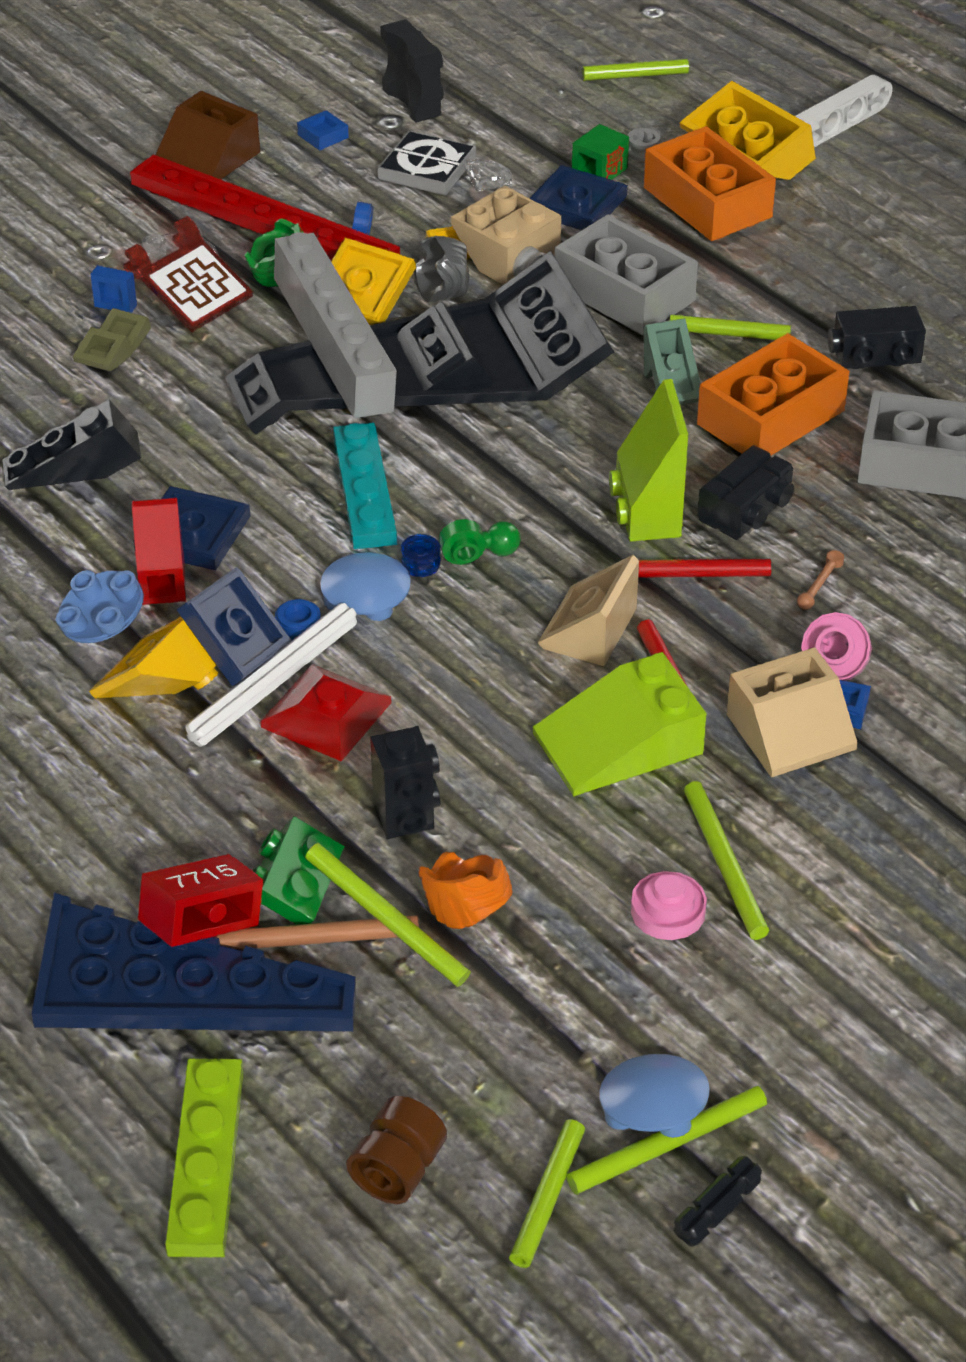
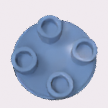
[320,552,411,621]
[55,570,144,643]
[599,1054,709,1137]

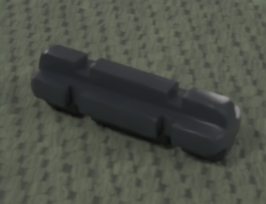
[673,1156,762,1246]

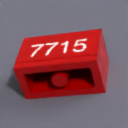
[138,854,263,947]

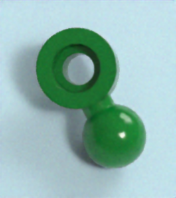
[439,519,521,565]

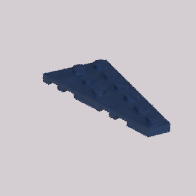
[32,893,356,1032]

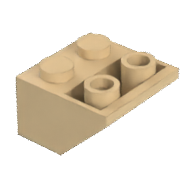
[451,186,561,285]
[727,647,857,778]

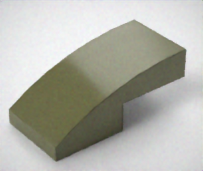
[73,308,151,371]

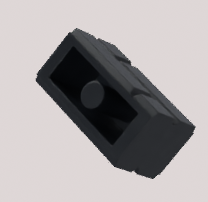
[697,445,794,540]

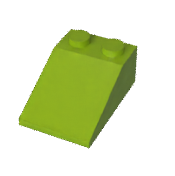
[609,379,688,542]
[533,652,707,797]

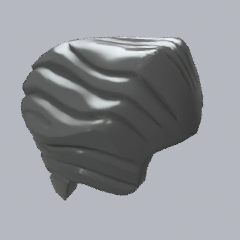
[414,236,469,302]

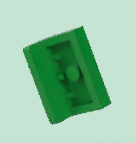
[252,816,345,925]

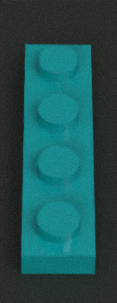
[333,422,397,549]

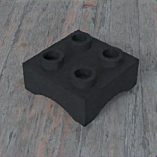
[380,19,444,123]

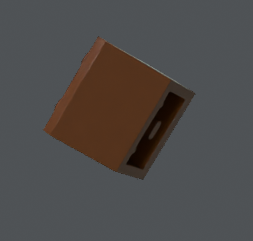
[156,91,260,179]

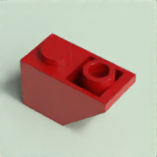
[132,498,186,605]

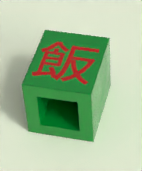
[572,124,629,180]

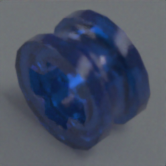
[401,534,441,577]

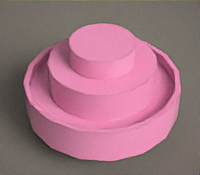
[801,612,872,681]
[631,871,707,940]

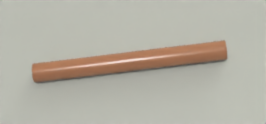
[214,915,419,950]

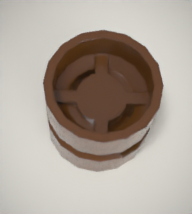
[346,1095,447,1205]

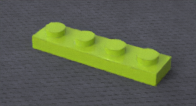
[165,1059,243,1258]

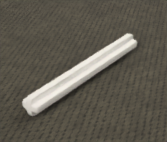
[185,603,357,747]

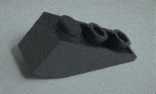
[2,399,142,490]

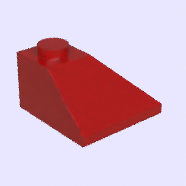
[261,664,392,762]

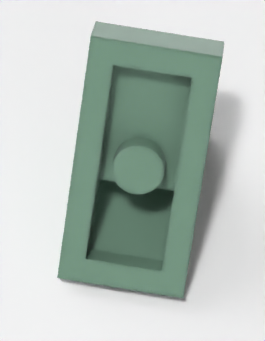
[644,318,701,405]

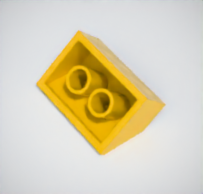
[679,81,816,180]

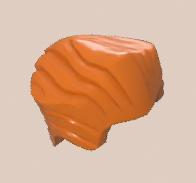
[419,852,512,929]

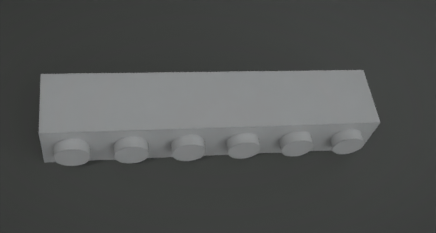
[274,233,397,418]

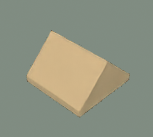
[538,554,639,666]

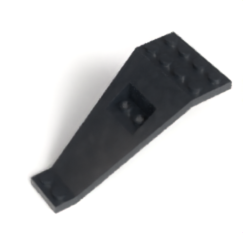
[225,251,614,435]

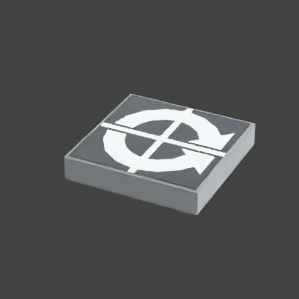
[378,131,476,195]

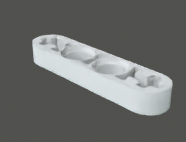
[795,75,892,147]

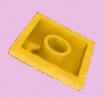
[89,617,219,698]

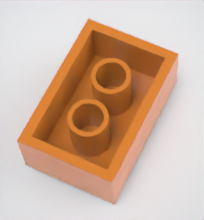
[644,126,776,241]
[697,333,849,456]

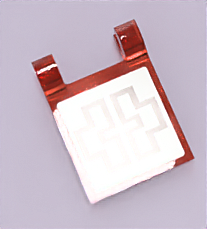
[123,216,254,333]

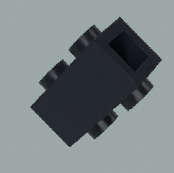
[828,306,926,369]
[370,726,441,840]

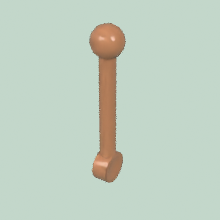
[797,550,844,610]

